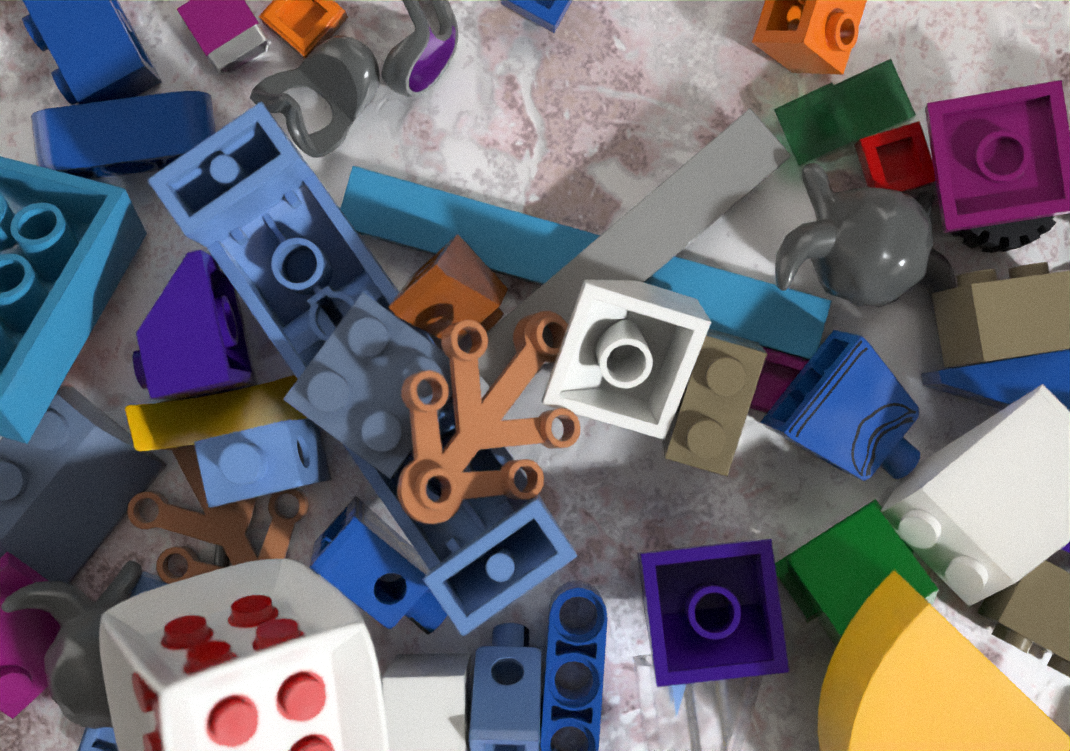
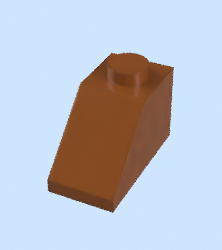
[388,234,508,343]

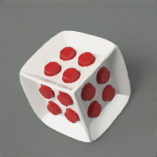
[99,559,389,751]

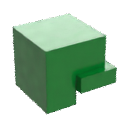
[775,499,939,647]

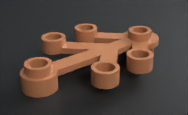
[397,311,580,524]
[127,400,309,584]

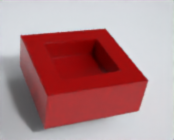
[854,121,936,193]

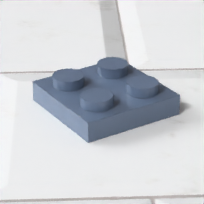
[283,292,453,479]

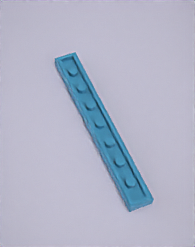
[340,166,831,360]

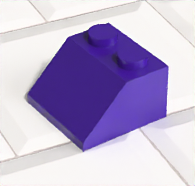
[133,250,257,401]
[637,539,789,687]

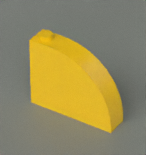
[817,570,1070,751]

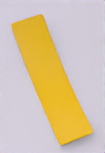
[125,375,307,451]

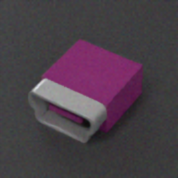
[177,0,271,75]

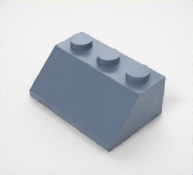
[0,386,167,584]

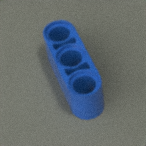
[31,91,216,179]
[540,580,608,751]

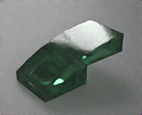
[774,59,916,167]

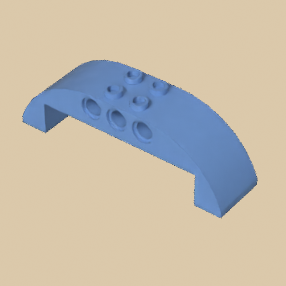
[147,102,578,636]

